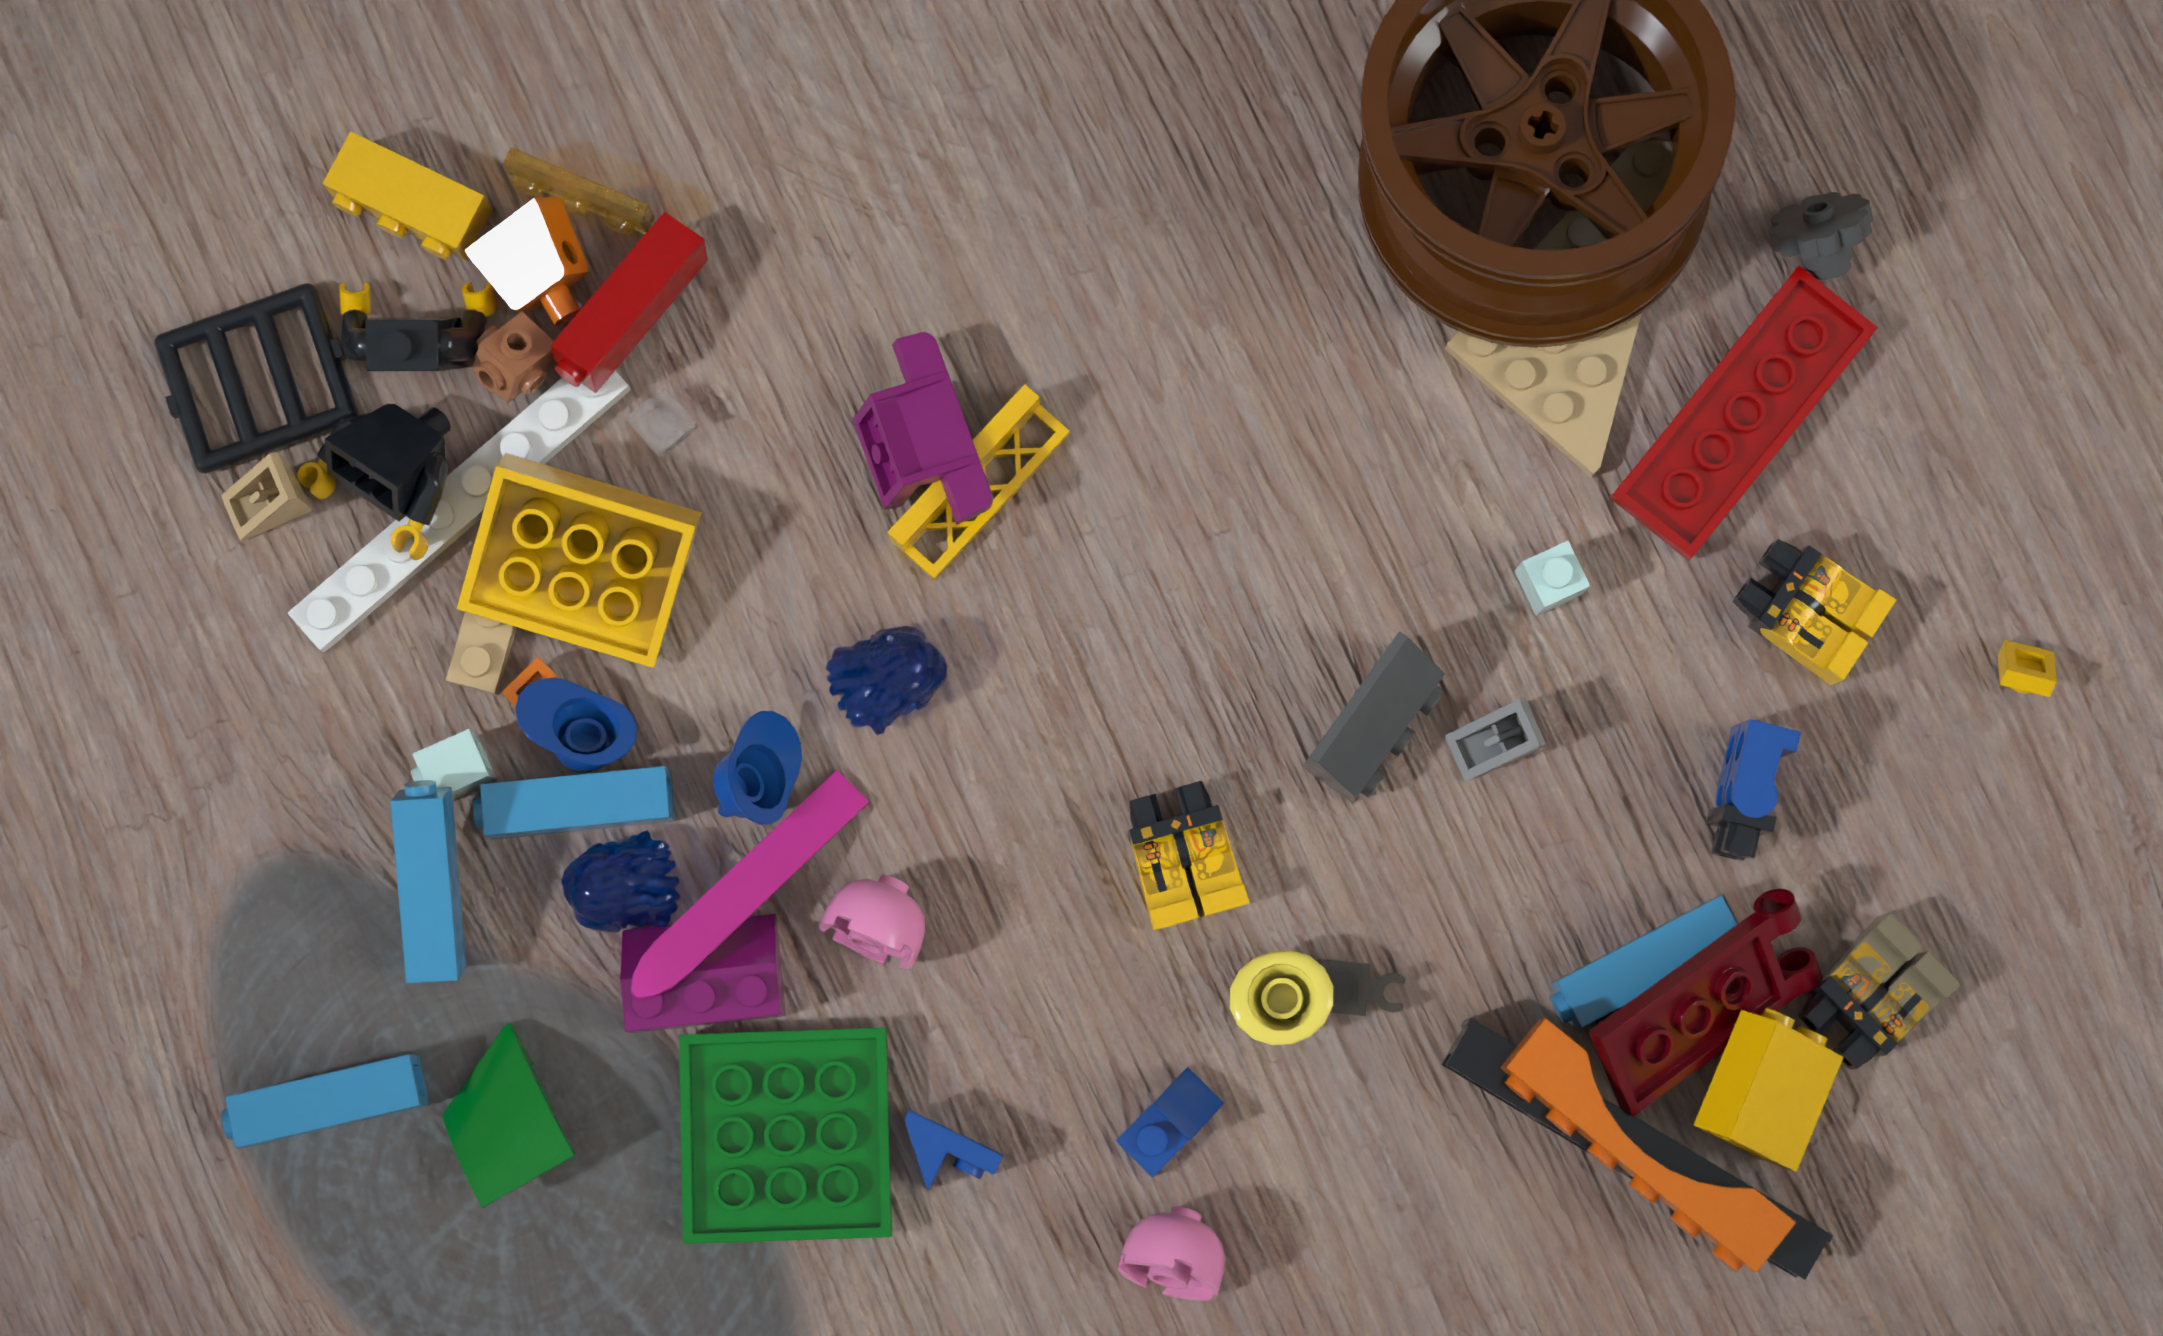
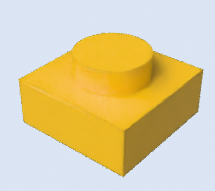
[1998,639,2057,697]

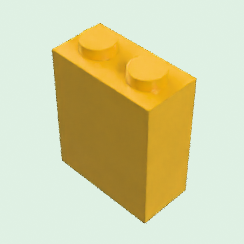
[1694,1009,1844,1172]

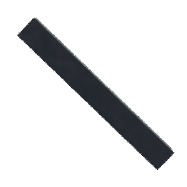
[1441,1018,1833,1280]

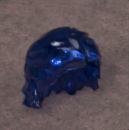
[826,626,948,735]
[561,830,681,933]

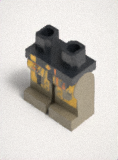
[1798,913,1961,1070]

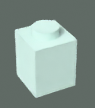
[1514,541,1590,616]
[411,729,497,800]

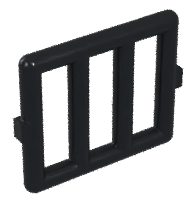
[154,283,358,474]

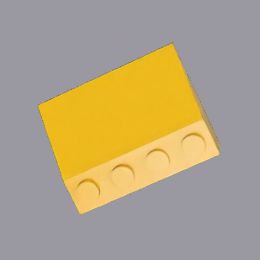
[457,453,702,668]

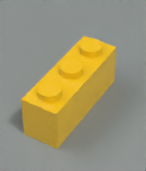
[322,131,493,261]

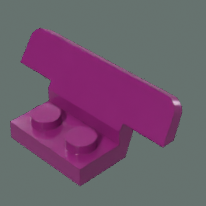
[852,332,993,525]

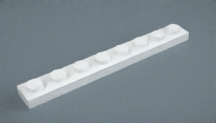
[288,371,631,653]

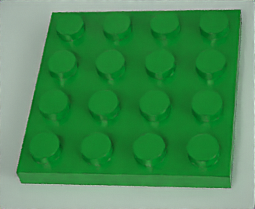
[679,1028,892,1244]

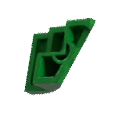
[442,1023,577,1208]

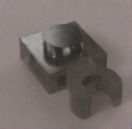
[1317,959,1406,1016]

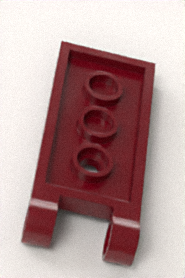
[1589,889,1822,1117]

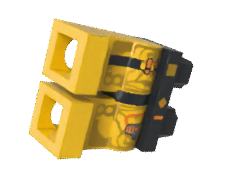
[1733,539,1897,686]
[1128,781,1250,931]

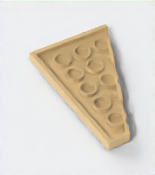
[1445,141,1672,478]

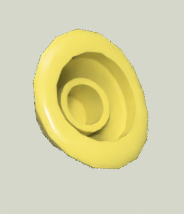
[1230,950,1333,1045]

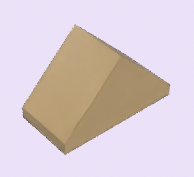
[221,452,314,541]

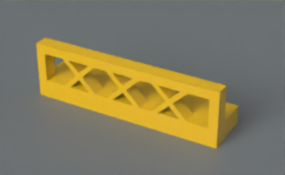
[887,384,1070,581]

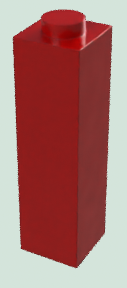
[550,211,708,393]

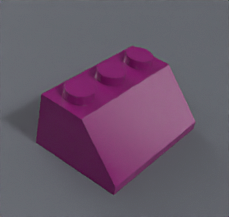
[620,914,786,1033]

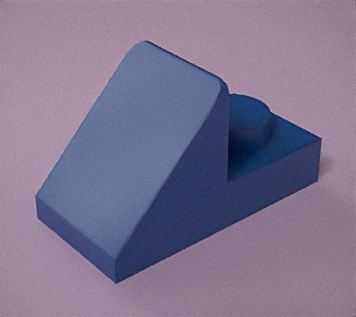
[1116,1067,1224,1178]
[904,1110,1004,1190]

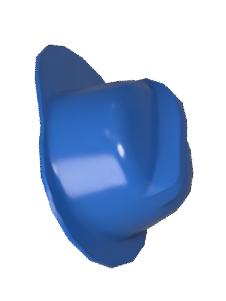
[515,678,637,772]
[713,711,802,825]

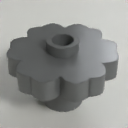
[1769,192,1873,280]

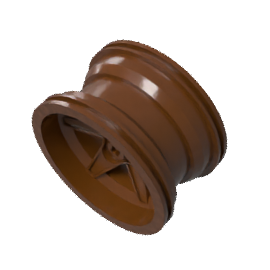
[1358,0,1736,348]

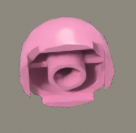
[819,875,925,969]
[1117,1207,1225,1301]

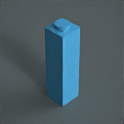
[473,766,675,840]
[390,780,467,983]
[1549,895,1737,1029]
[221,1054,430,1148]

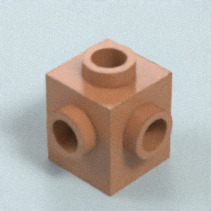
[472,311,554,404]

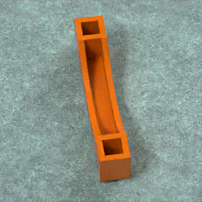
[1500,1018,1796,1273]

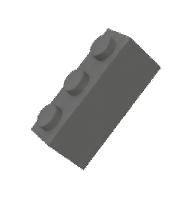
[1302,631,1445,803]

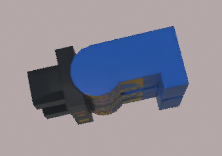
[1706,719,1801,861]

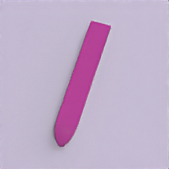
[631,770,869,1000]

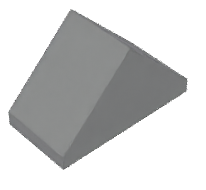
[1444,697,1546,782]

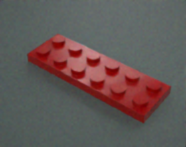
[1610,266,1878,561]

